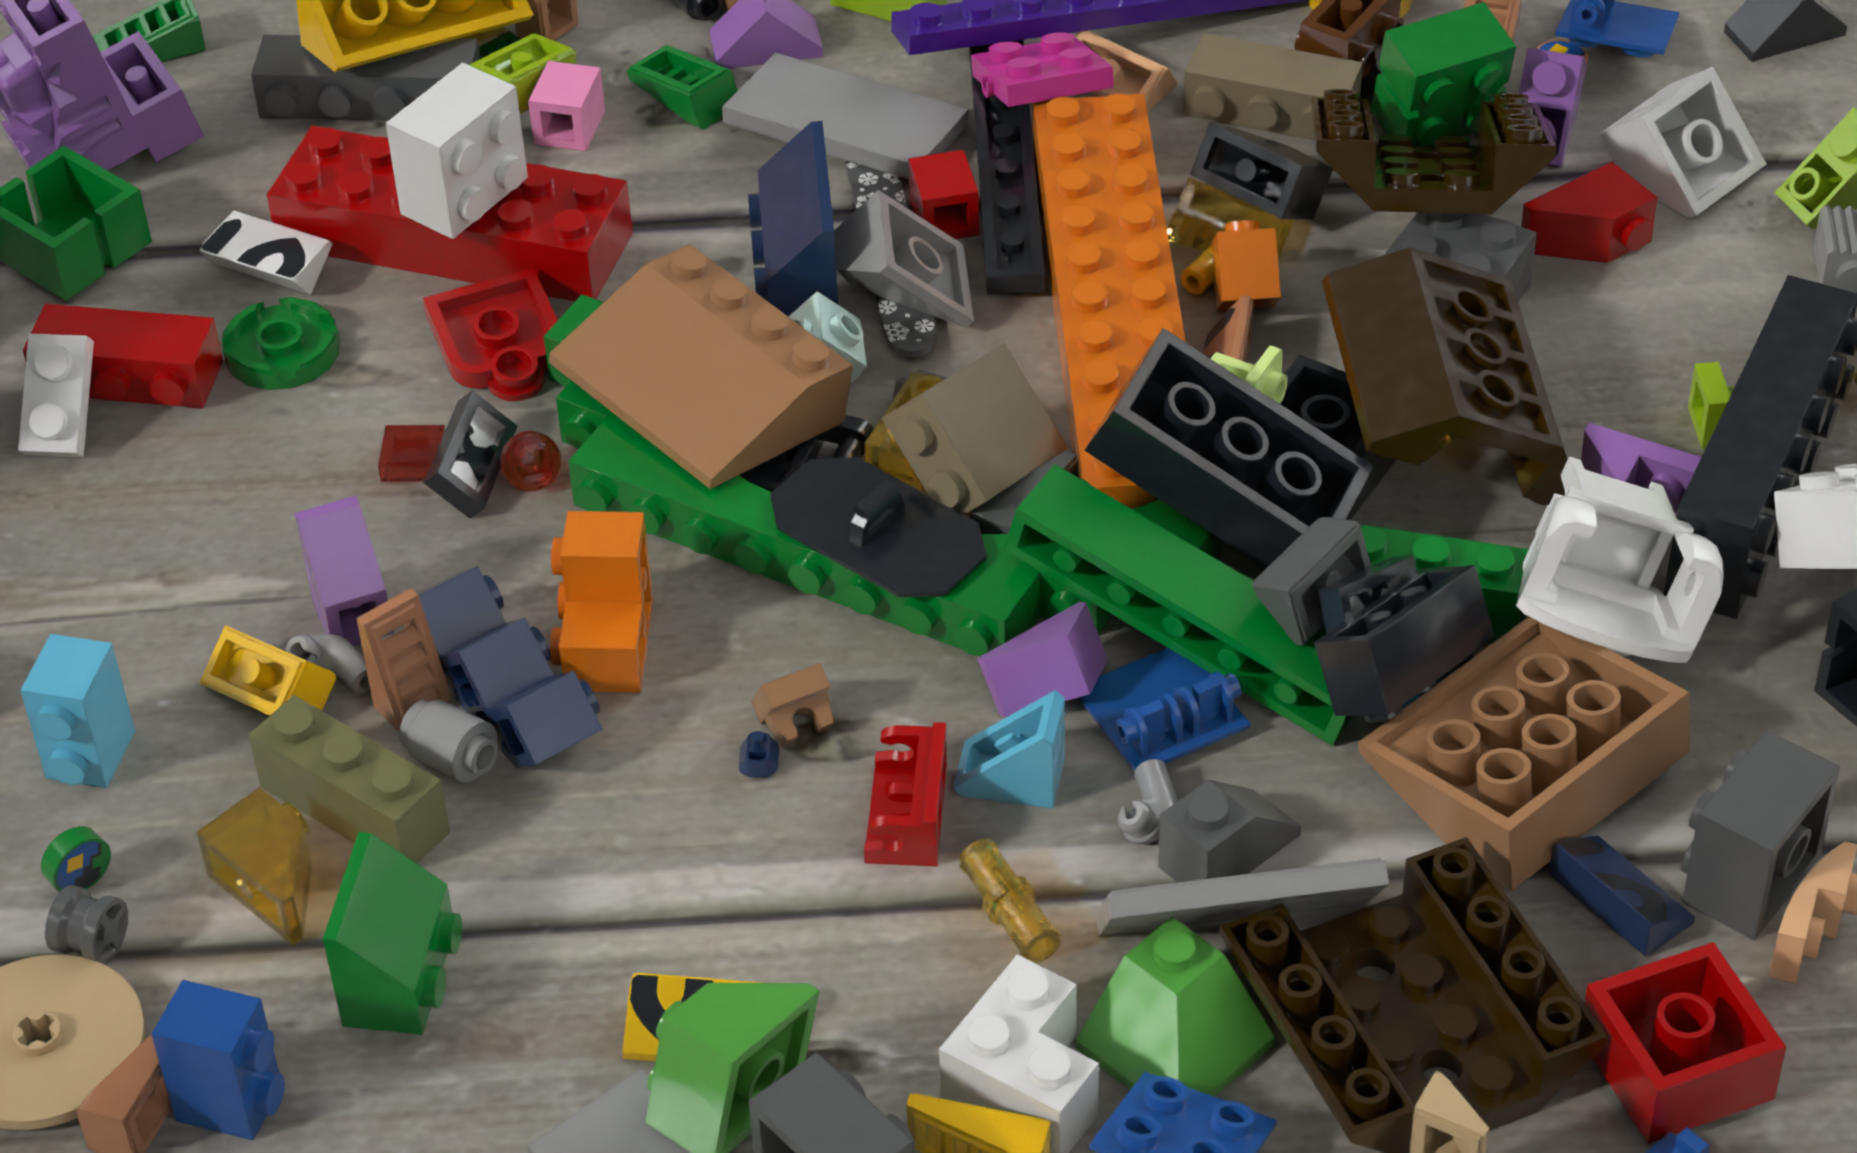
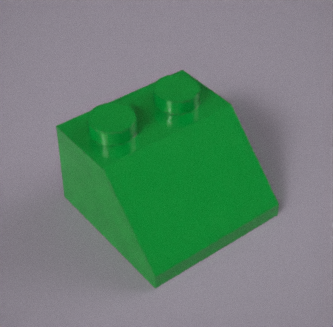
[323,832,462,1035]

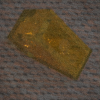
[196,787,312,945]

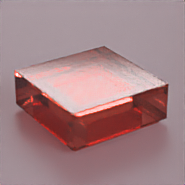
[378,425,446,482]

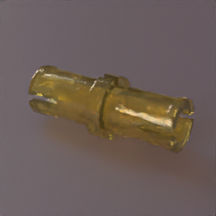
[959,838,1061,963]

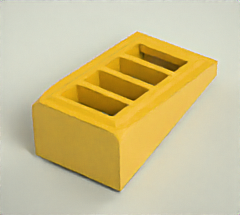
[906,1093,1051,1153]

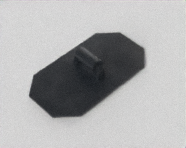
[770,457,987,597]

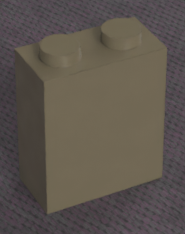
[882,343,1068,514]

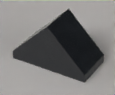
[1724,0,1847,62]

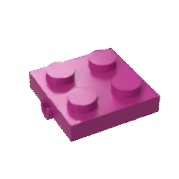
[971,33,1114,107]

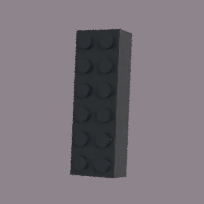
[1664,275,1857,619]

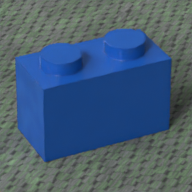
[151,979,285,1141]

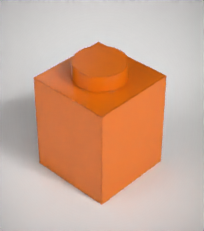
[1211,220,1281,311]

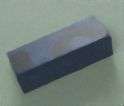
[1549,835,1695,957]

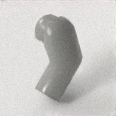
[1118,759,1178,844]

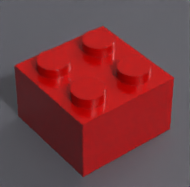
[1584,942,1786,1144]

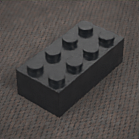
[1084,328,1374,569]

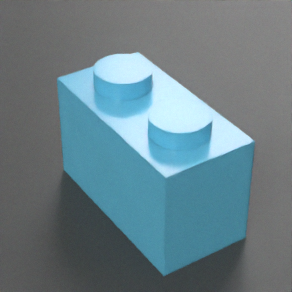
[20,634,135,788]

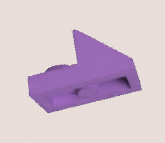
[1581,423,1701,514]

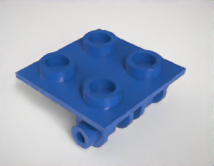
[1555,0,1680,57]
[1078,648,1251,772]
[1089,1071,1277,1153]

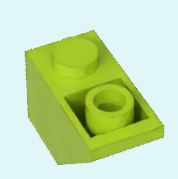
[1774,107,1857,229]

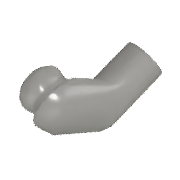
[285,634,371,695]

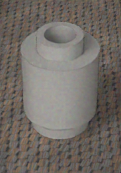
[399,700,498,783]

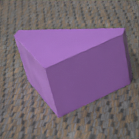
[709,0,823,69]
[977,602,1108,717]

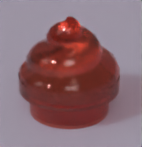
[500,430,561,492]

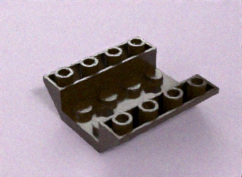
[1311,89,1556,214]
[1322,247,1567,505]
[1220,837,1608,1153]

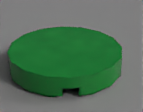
[222,297,340,390]

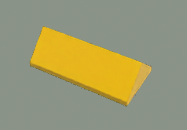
[296,0,533,72]

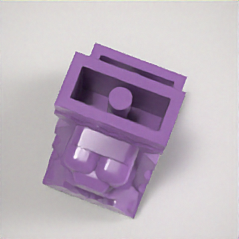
[0,0,204,170]

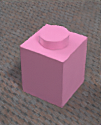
[528,61,605,151]

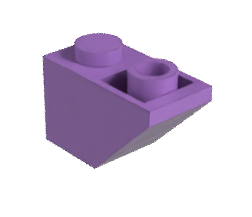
[1519,47,1587,168]
[294,495,394,646]

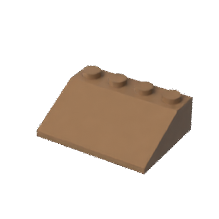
[549,244,853,489]
[1358,617,1690,891]

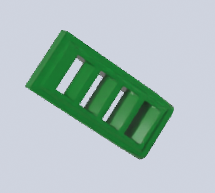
[92,0,206,62]
[626,45,738,129]

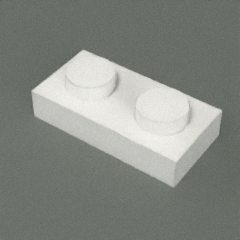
[18,334,94,458]

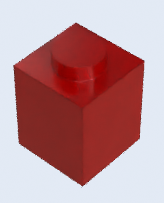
[908,150,980,239]

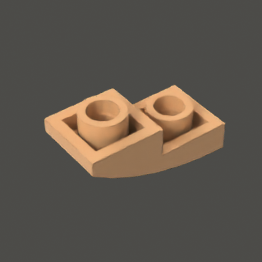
[1769,841,1857,984]

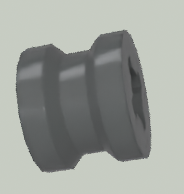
[45,885,128,964]

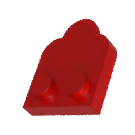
[423,267,558,401]

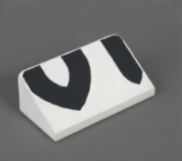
[199,210,333,295]

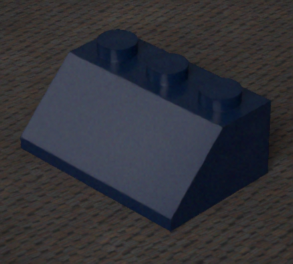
[748,121,838,317]

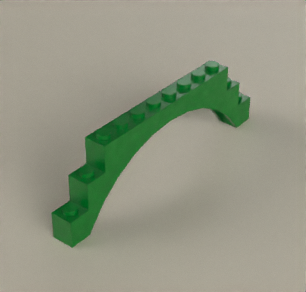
[544,294,1220,656]

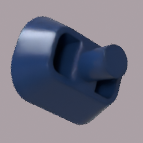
[739,731,779,778]

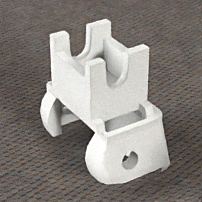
[1516,456,1724,663]

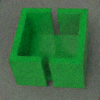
[1371,2,1516,145]
[0,146,152,301]

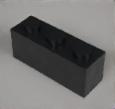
[1314,565,1495,722]

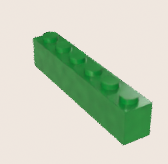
[1004,464,1354,746]

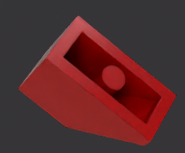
[1521,162,1658,263]

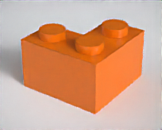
[550,511,654,693]

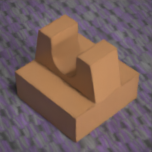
[751,663,834,747]

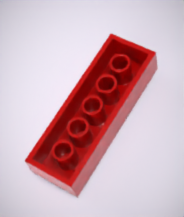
[266,125,633,302]

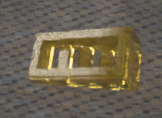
[1167,177,1294,260]

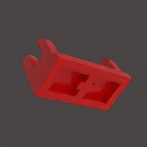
[864,722,948,867]

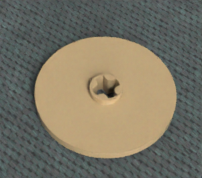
[0,955,146,1130]

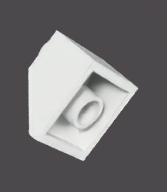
[1599,67,1766,218]

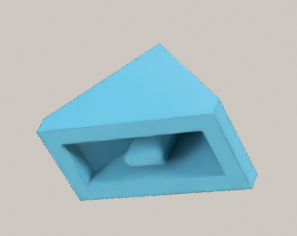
[952,690,1065,809]

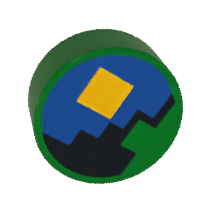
[41,826,111,892]

